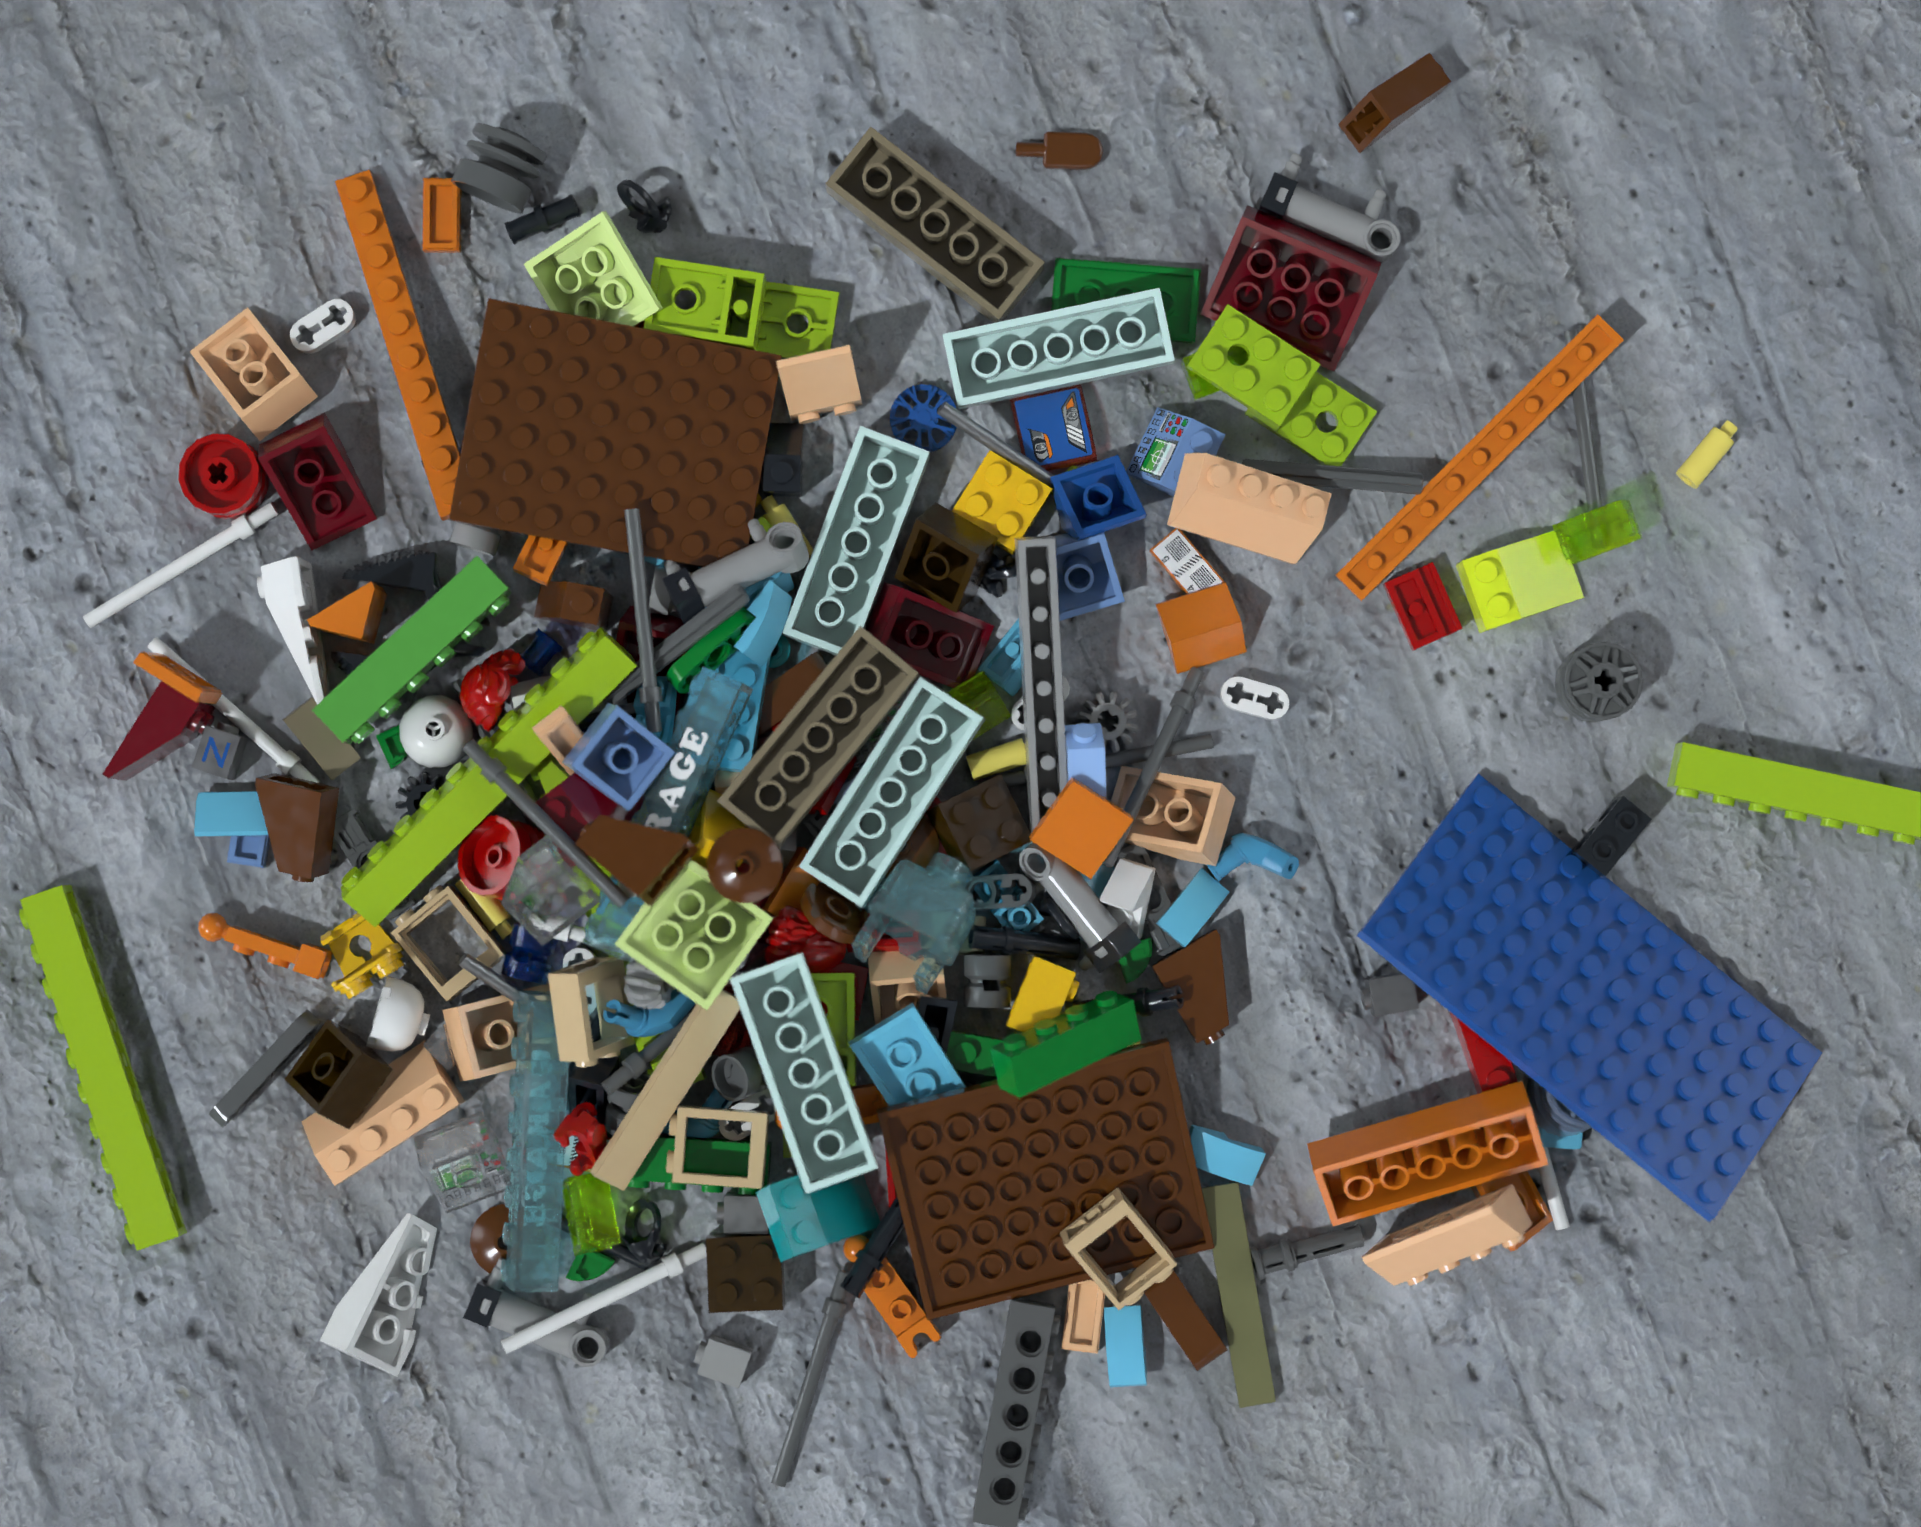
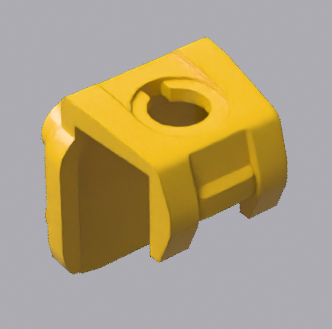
[321,912,405,999]

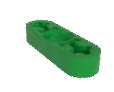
[667,606,756,694]

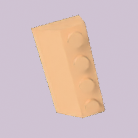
[1167,453,1332,564]
[301,1040,466,1186]
[1362,1184,1532,1286]

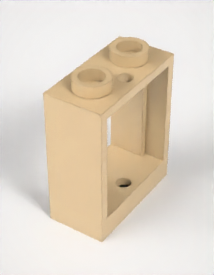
[391,885,508,1002]
[548,957,635,1067]
[666,1105,770,1189]
[1060,1188,1177,1310]

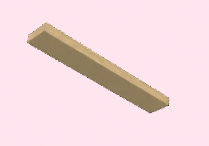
[590,989,740,1191]

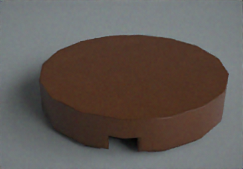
[800,882,870,944]

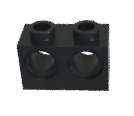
[1572,796,1652,877]

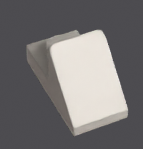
[1100,858,1156,939]

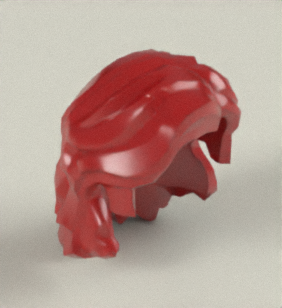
[460,649,525,732]
[764,905,847,973]

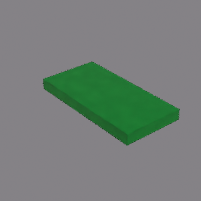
[1051,258,1201,343]

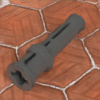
[1250,1223,1364,1280]

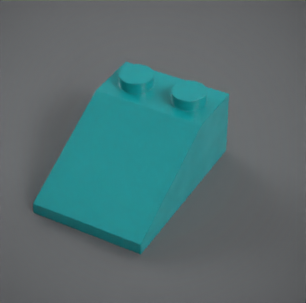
[756,1174,880,1262]

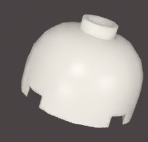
[399,695,473,768]
[366,976,430,1052]

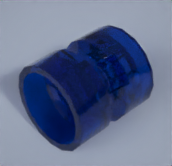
[501,923,559,985]

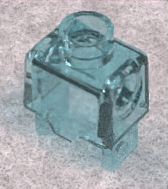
[852,853,976,994]

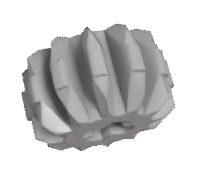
[1076,691,1138,753]
[624,957,675,1010]

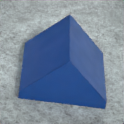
[1050,455,1147,541]

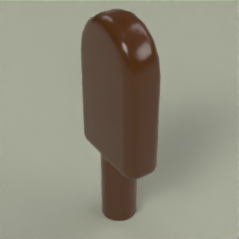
[1016,132,1103,170]

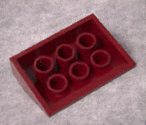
[1200,205,1382,371]

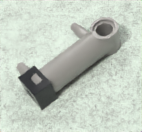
[1258,153,1400,262]
[662,519,809,624]
[1019,842,1141,973]
[463,1258,609,1367]

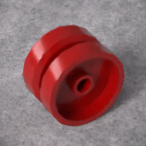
[178,434,269,519]
[458,815,554,904]

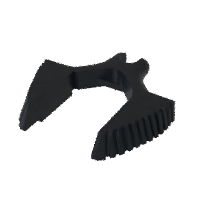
[331,550,490,704]

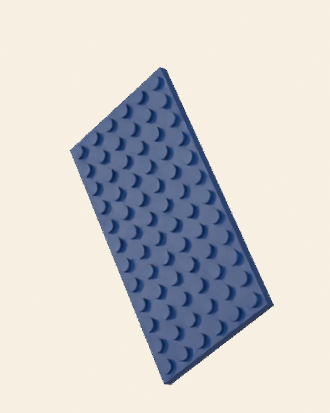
[1356,773,1822,1222]

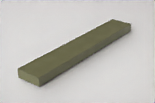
[1201,1182,1276,1408]

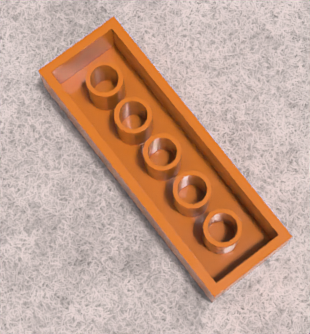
[1307,1081,1549,1227]

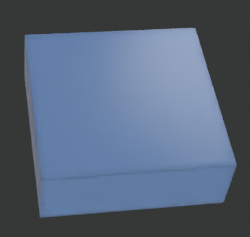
[227,835,270,868]

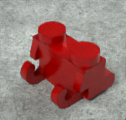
[553,1102,608,1176]

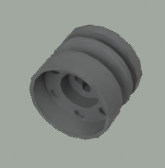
[451,123,547,214]
[1554,642,1643,723]

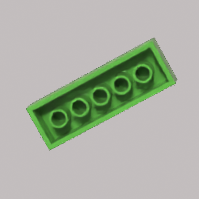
[312,556,512,744]

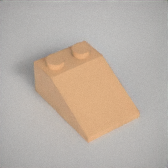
[189,307,318,441]
[776,345,862,424]
[1111,766,1236,866]
[442,983,559,1082]

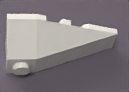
[257,556,330,704]
[320,1213,437,1377]

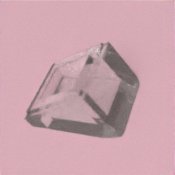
[423,1024,456,1070]

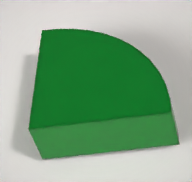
[376,725,408,769]
[1118,938,1152,984]
[566,1243,616,1281]

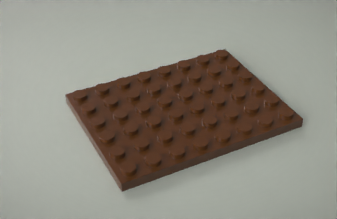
[449,298,782,567]
[876,1037,1214,1320]

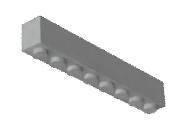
[1015,536,1068,833]

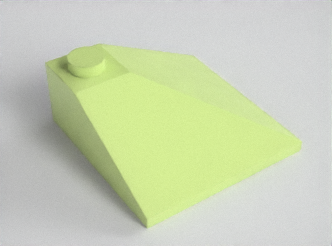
[524,210,663,327]
[615,860,773,1010]

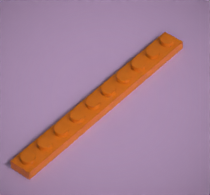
[335,170,460,521]
[1335,314,1624,602]

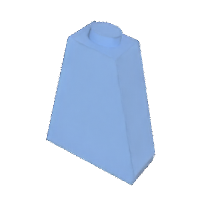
[1065,723,1106,798]

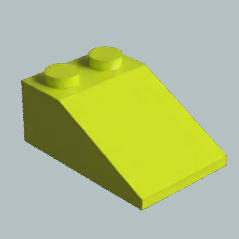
[1456,529,1584,634]

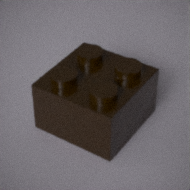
[894,503,998,613]
[926,774,1031,877]
[285,1019,393,1129]
[706,1231,785,1313]

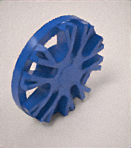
[890,384,957,453]

